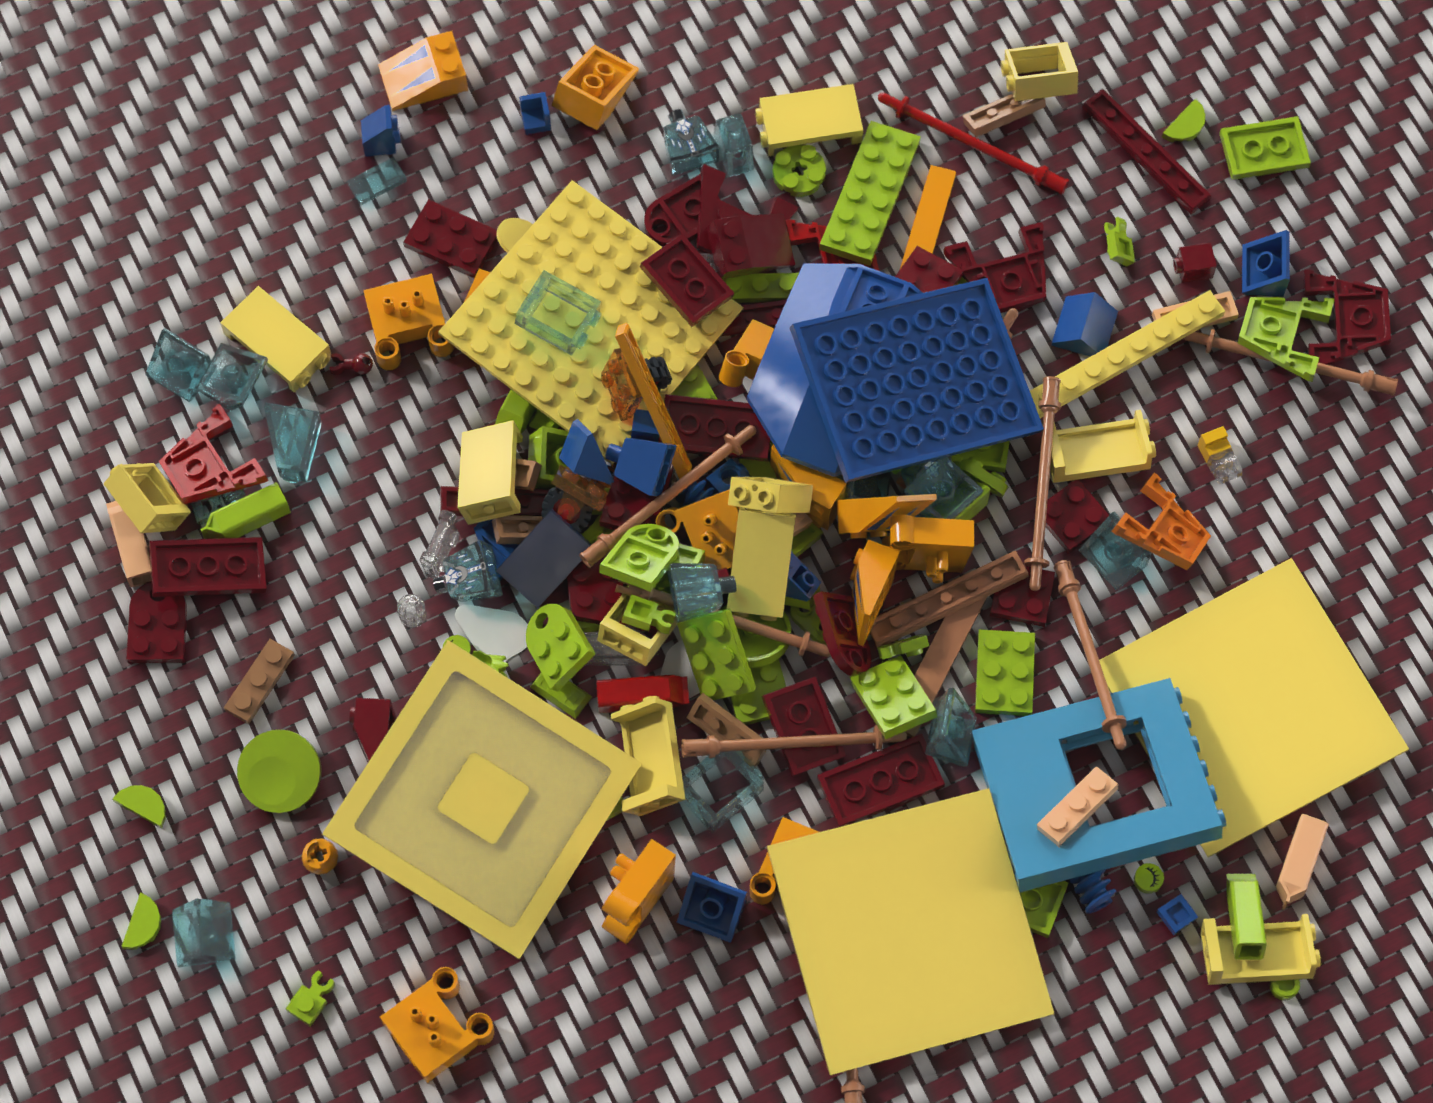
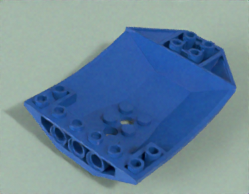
[747,263,923,477]

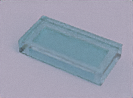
[347,157,407,206]

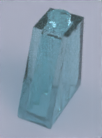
[264,402,322,483]

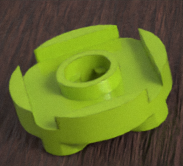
[773,144,826,197]

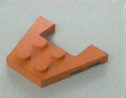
[1111,472,1211,570]

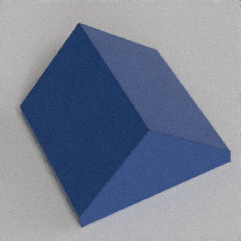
[1242,230,1290,297]
[1051,292,1118,357]
[559,419,614,484]
[677,872,747,943]

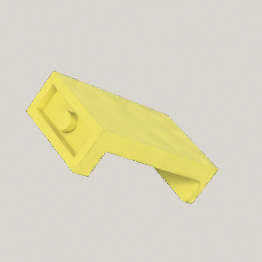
[755,84,863,156]
[220,286,331,392]
[1050,410,1156,483]
[458,420,523,525]
[727,507,796,621]
[611,696,685,816]
[1200,914,1321,985]

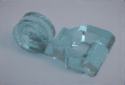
[190,488,246,525]

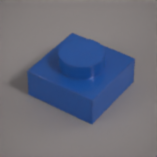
[1157,894,1198,935]

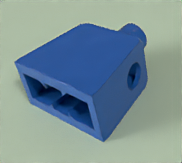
[605,438,677,496]

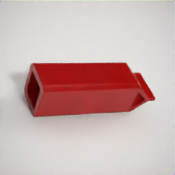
[596,675,689,713]

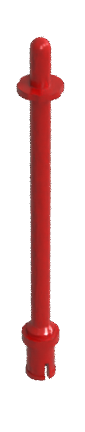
[878,93,1070,195]

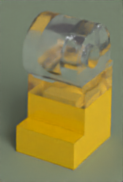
[1197,426,1242,484]

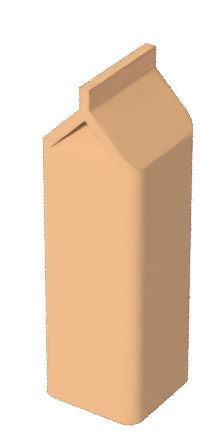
[106,501,152,587]
[1276,814,1329,910]

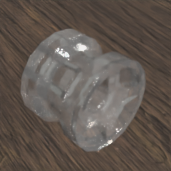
[397,594,427,628]

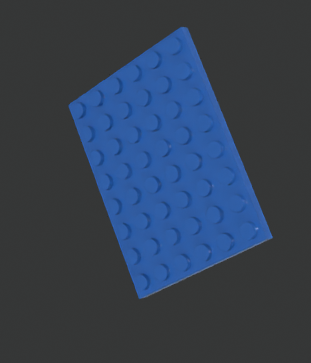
[789,278,1044,483]

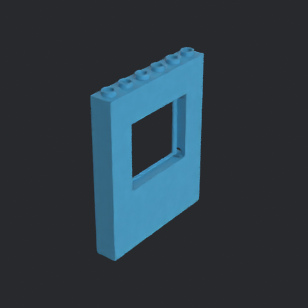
[972,678,1226,892]

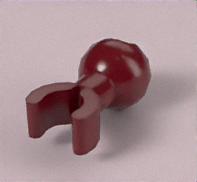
[329,353,373,375]

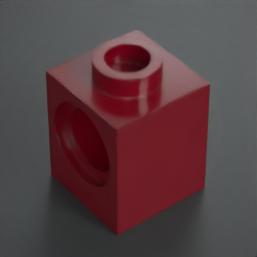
[1173,242,1217,283]

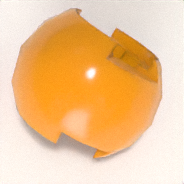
[302,838,339,875]

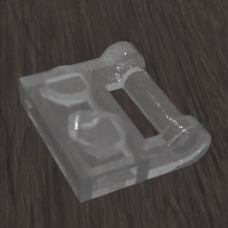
[419,510,460,579]

